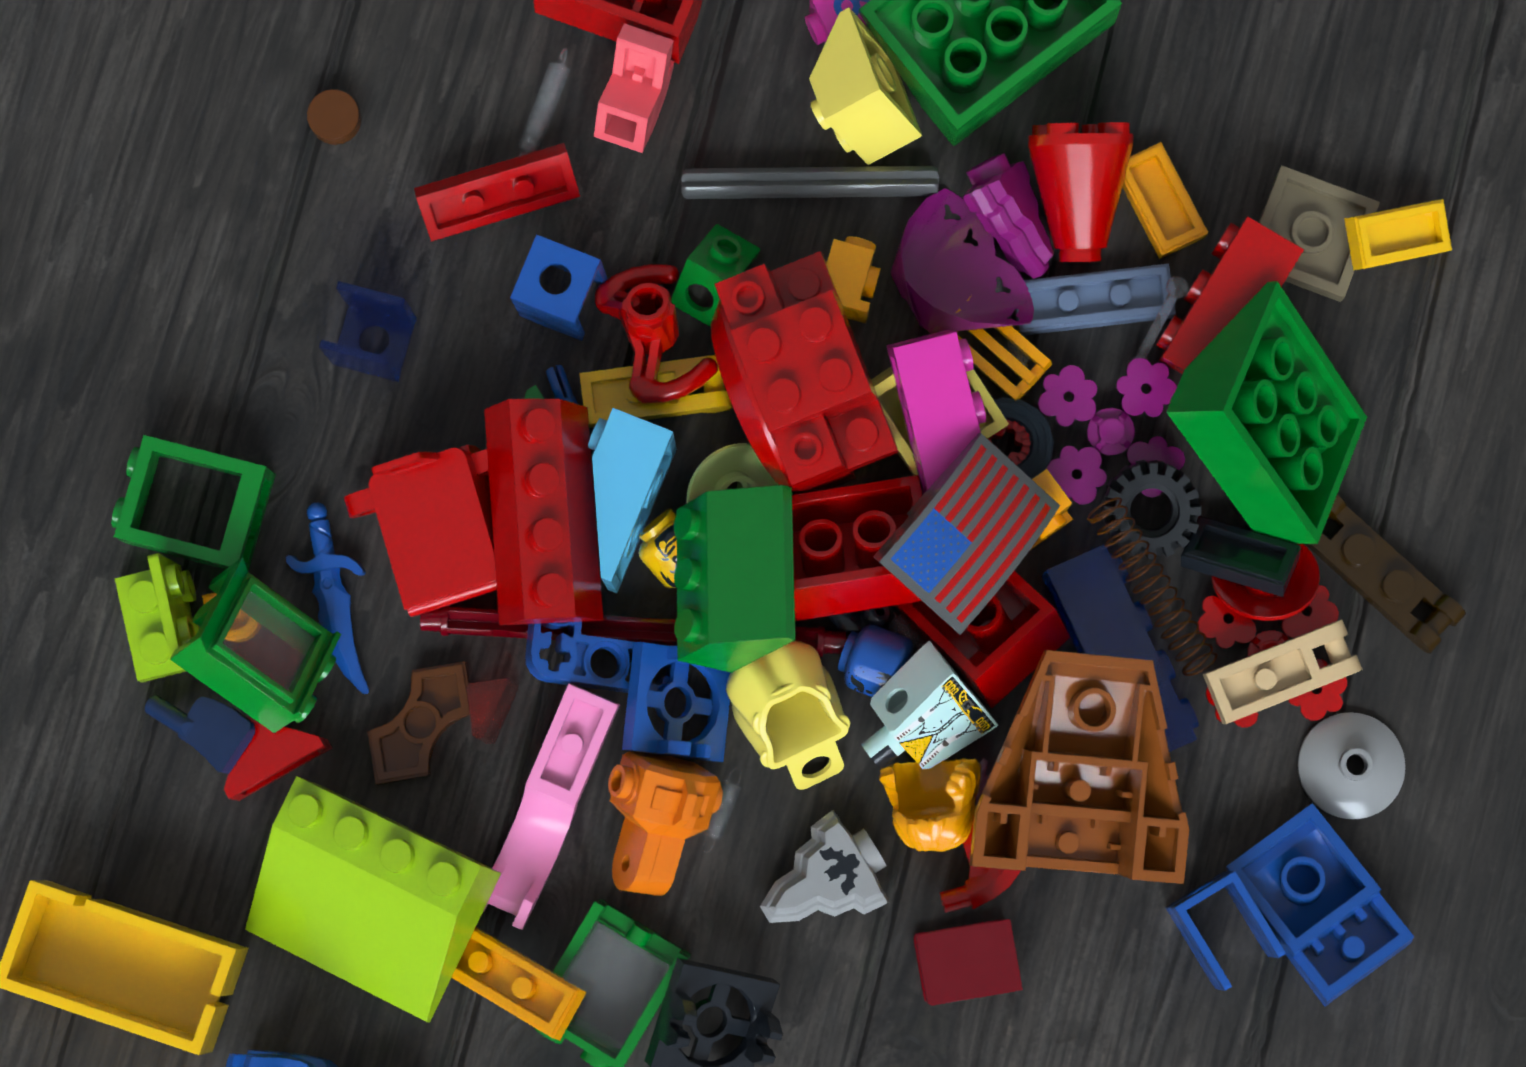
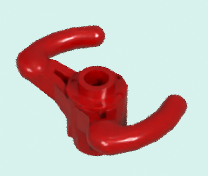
[595,264,718,403]

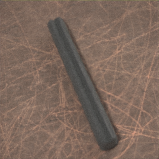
[681,166,939,199]

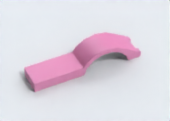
[483,683,620,930]

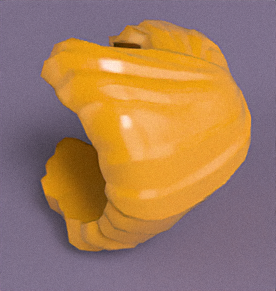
[879,758,981,852]

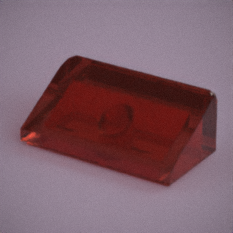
[466,678,518,744]

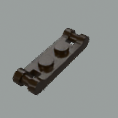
[1305,494,1466,654]

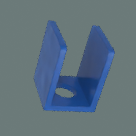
[510,234,608,341]
[1165,871,1286,991]

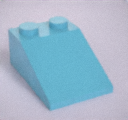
[588,408,677,593]

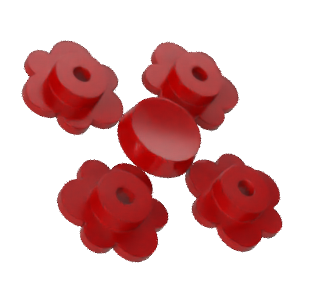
[1198,585,1347,728]

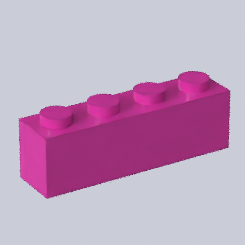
[886,330,986,495]

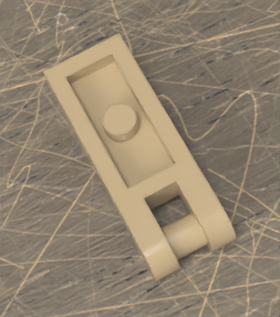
[1203,619,1363,724]

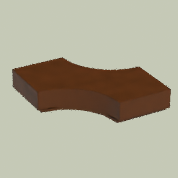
[368,661,475,785]

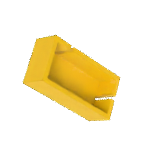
[0,880,249,1055]

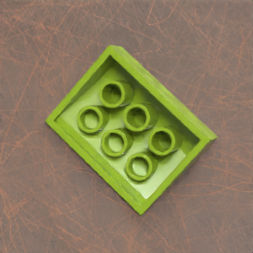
[245,776,501,1022]

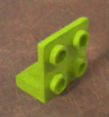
[114,553,200,683]

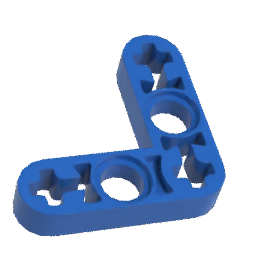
[525,622,671,693]

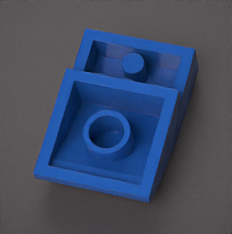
[1226,803,1414,1007]

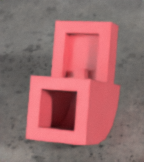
[594,23,675,153]

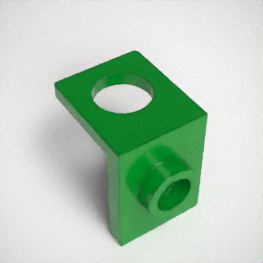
[671,224,761,327]

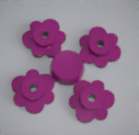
[1038,358,1185,505]

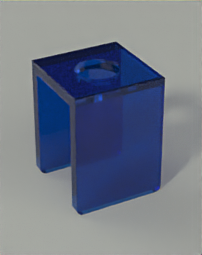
[319,281,417,382]

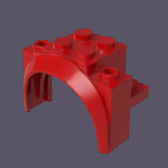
[711,251,899,495]

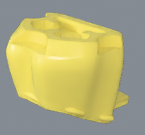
[726,640,850,790]

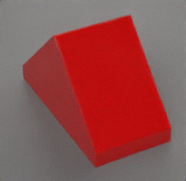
[224,716,333,801]

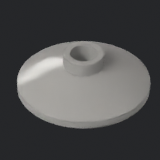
[1297,712,1405,819]

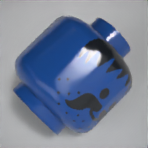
[838,624,914,697]

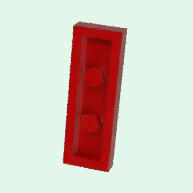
[414,143,581,242]

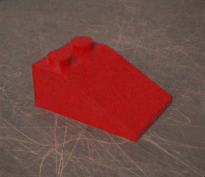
[894,570,1070,708]

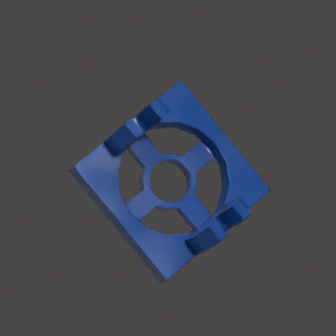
[622,642,730,762]

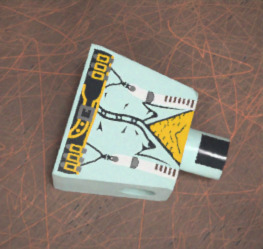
[861,640,998,769]

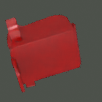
[344,445,497,617]

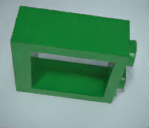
[111,435,276,570]

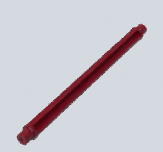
[420,605,846,658]

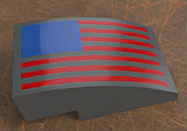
[873,433,1060,634]

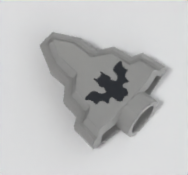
[760,810,889,923]

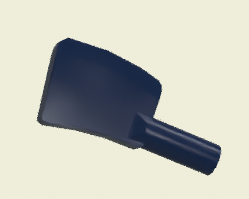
[145,695,255,774]

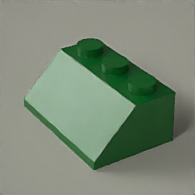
[674,485,795,673]

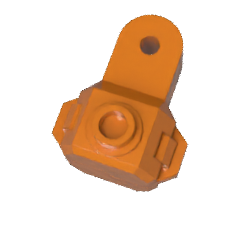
[608,751,723,896]

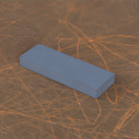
[1015,263,1176,336]

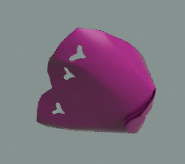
[891,188,1034,334]

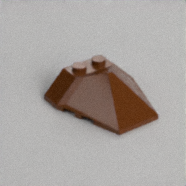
[969,650,1189,884]

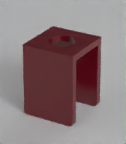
[913,918,1023,1006]

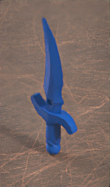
[286,502,369,694]

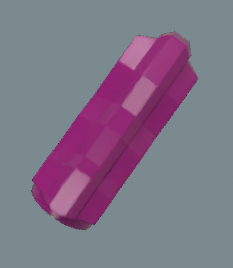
[963,152,1054,279]

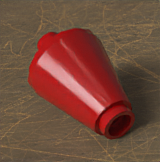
[1028,122,1133,262]

